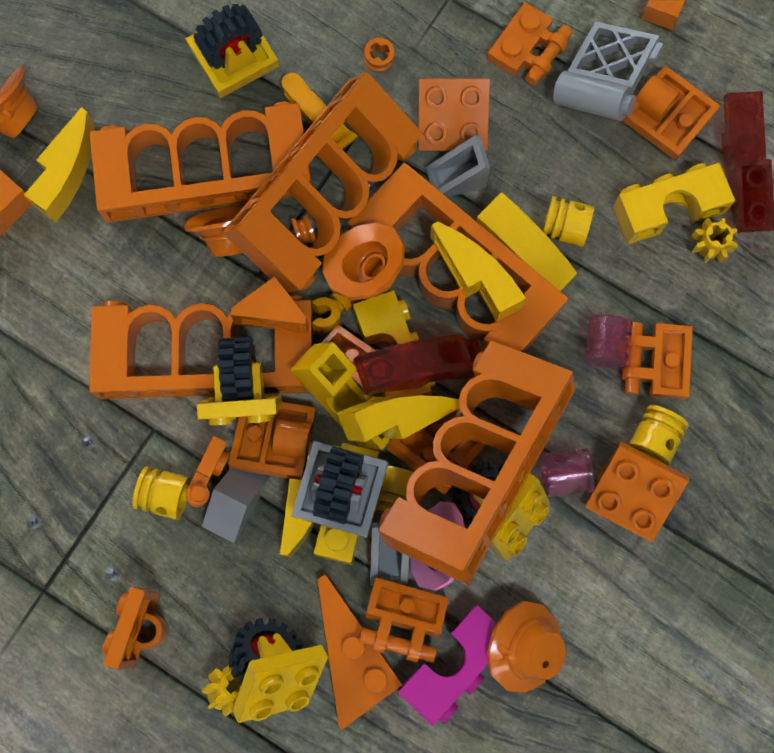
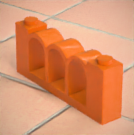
[222,71,423,293]
[89,101,312,223]
[347,162,569,353]
[89,295,314,399]
[378,340,575,585]

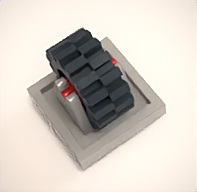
[291,441,388,538]

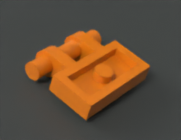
[487,2,573,86]
[622,322,693,400]
[186,436,230,507]
[358,577,449,663]

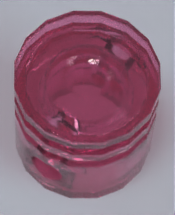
[584,315,633,369]
[541,448,595,498]

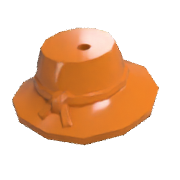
[0,66,38,139]
[184,205,245,257]
[322,222,405,300]
[487,601,566,693]

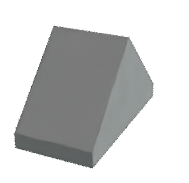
[425,135,490,197]
[202,469,270,544]
[370,523,409,586]

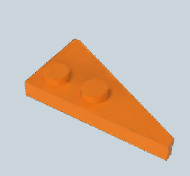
[317,574,402,730]

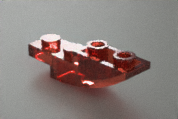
[721,91,774,233]
[353,334,481,395]

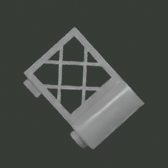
[553,21,664,122]

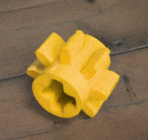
[691,218,738,263]
[202,665,241,717]

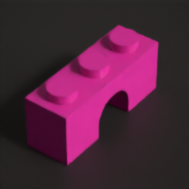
[398,605,497,726]

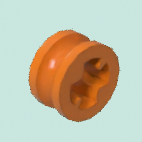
[364,38,395,72]
[291,214,316,245]

